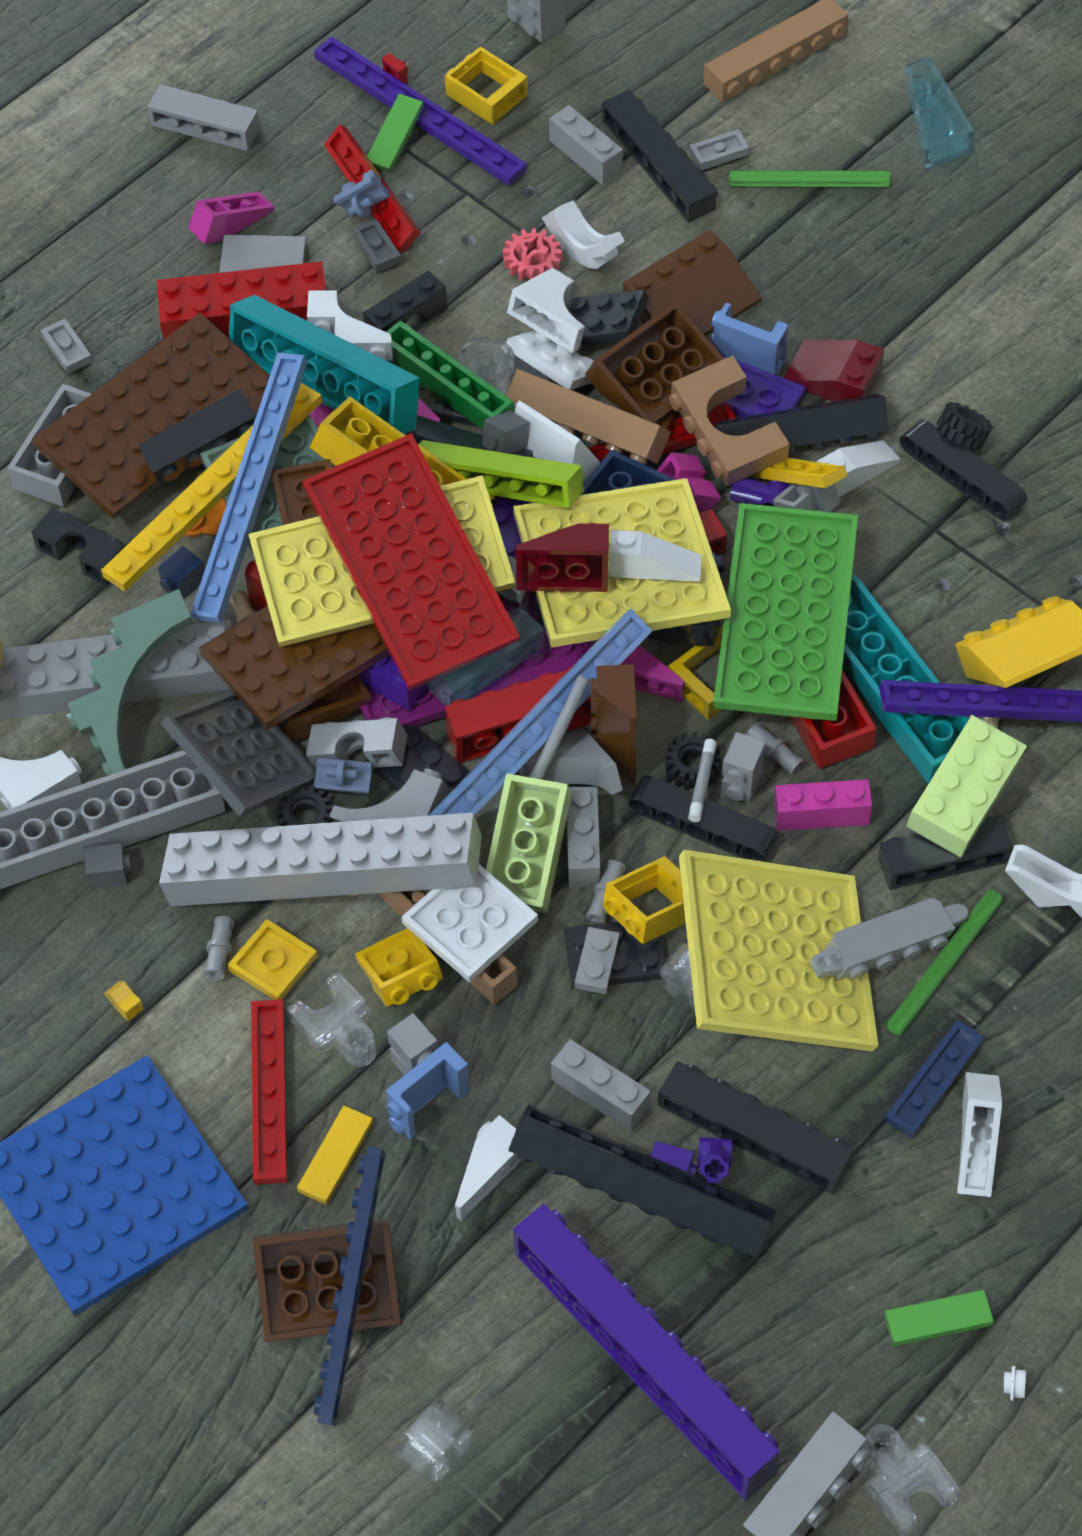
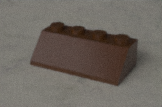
[590,664,637,783]

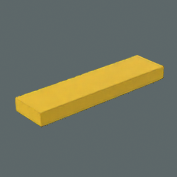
[753,458,847,488]

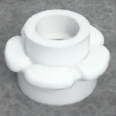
[1004,1366,1026,1401]

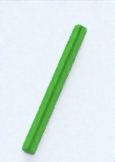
[729,170,891,187]
[887,889,1002,1036]

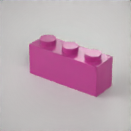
[773,779,872,831]

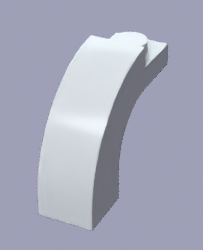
[542,200,625,269]

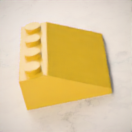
[955,596,1082,688]

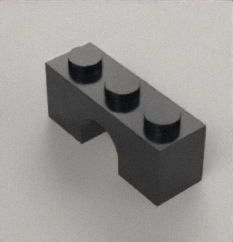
[363,270,448,332]
[31,507,124,586]

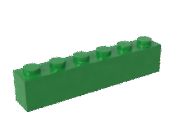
[386,320,515,430]

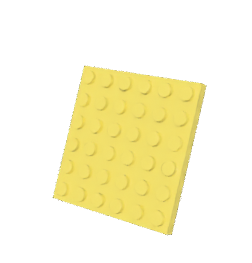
[513,478,731,648]
[679,850,878,1052]

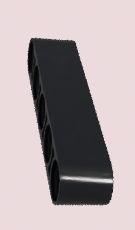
[899,419,1027,521]
[628,775,779,862]

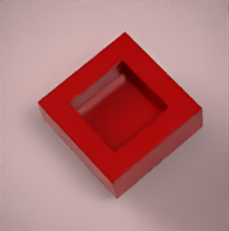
[382,53,408,86]

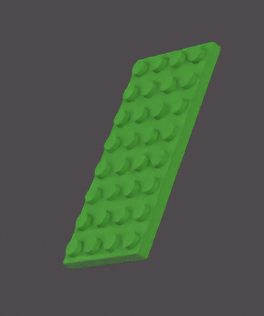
[713,503,858,721]

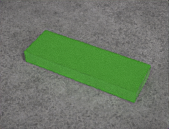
[367,94,424,173]
[884,1290,994,1347]

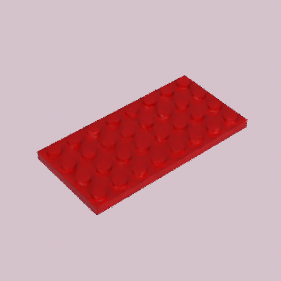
[302,433,520,691]

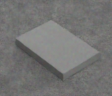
[219,235,306,273]

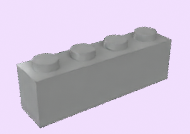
[147,84,260,151]

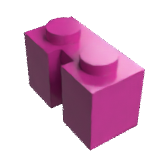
[657,452,721,512]

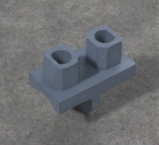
[334,170,389,218]
[314,758,373,795]

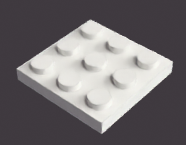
[401,864,538,983]

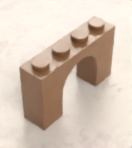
[669,355,790,487]

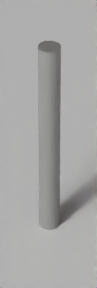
[530,675,590,780]

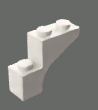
[307,290,393,361]
[1005,845,1082,918]

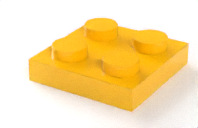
[227,919,318,1000]

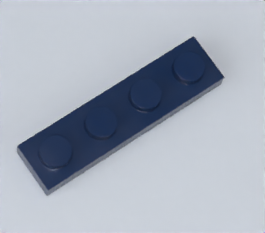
[885,1020,985,1138]

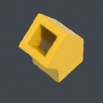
[104,981,144,1022]

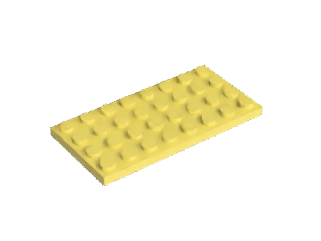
[249,475,515,647]

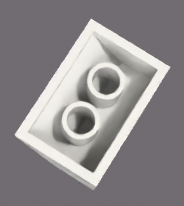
[515,400,600,484]

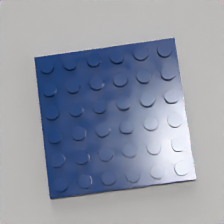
[0,1055,249,1316]

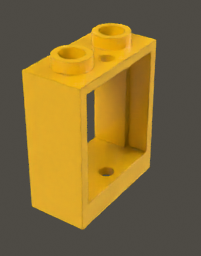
[445,46,528,125]
[668,626,723,720]
[603,856,686,944]

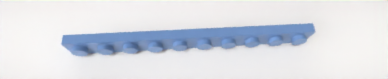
[190,353,308,623]
[428,609,652,816]

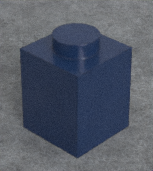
[158,546,205,599]

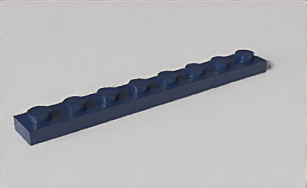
[314,1146,386,1426]

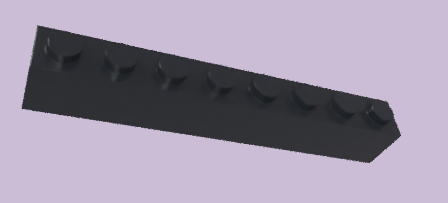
[508,1104,776,1257]

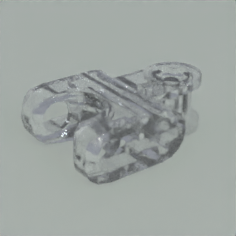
[287,972,376,1067]
[865,1424,961,1536]

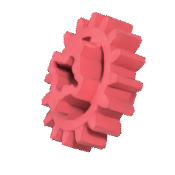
[503,228,563,281]

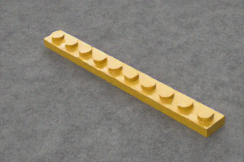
[101,383,322,592]

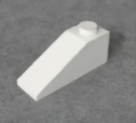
[816,440,901,497]
[609,530,702,582]
[455,1115,522,1221]

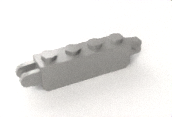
[810,898,969,981]

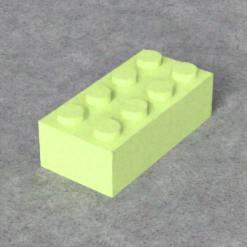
[906,715,1027,857]
[486,773,572,913]

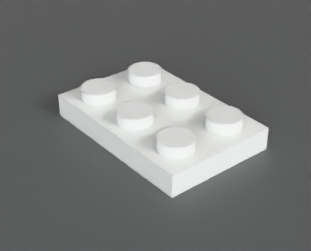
[504,330,593,390]

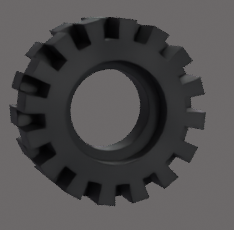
[936,402,993,450]
[665,732,721,791]
[277,786,335,826]

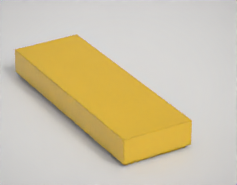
[297,1105,373,1205]

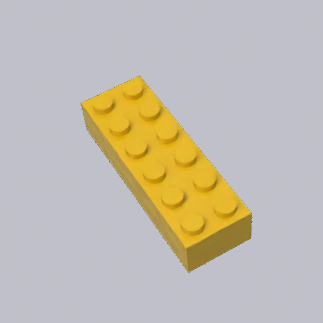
[309,397,494,501]

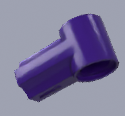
[730,478,789,506]
[698,1137,732,1183]

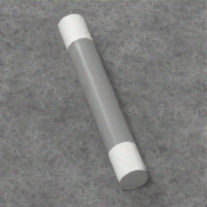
[688,739,717,822]

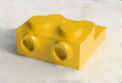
[355,928,443,1007]

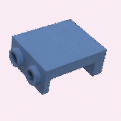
[711,303,789,375]
[386,1042,470,1140]

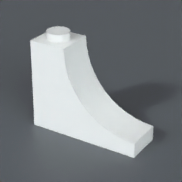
[507,268,585,353]
[0,750,82,809]
[957,1072,1002,1197]

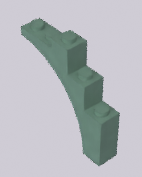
[66,589,193,776]

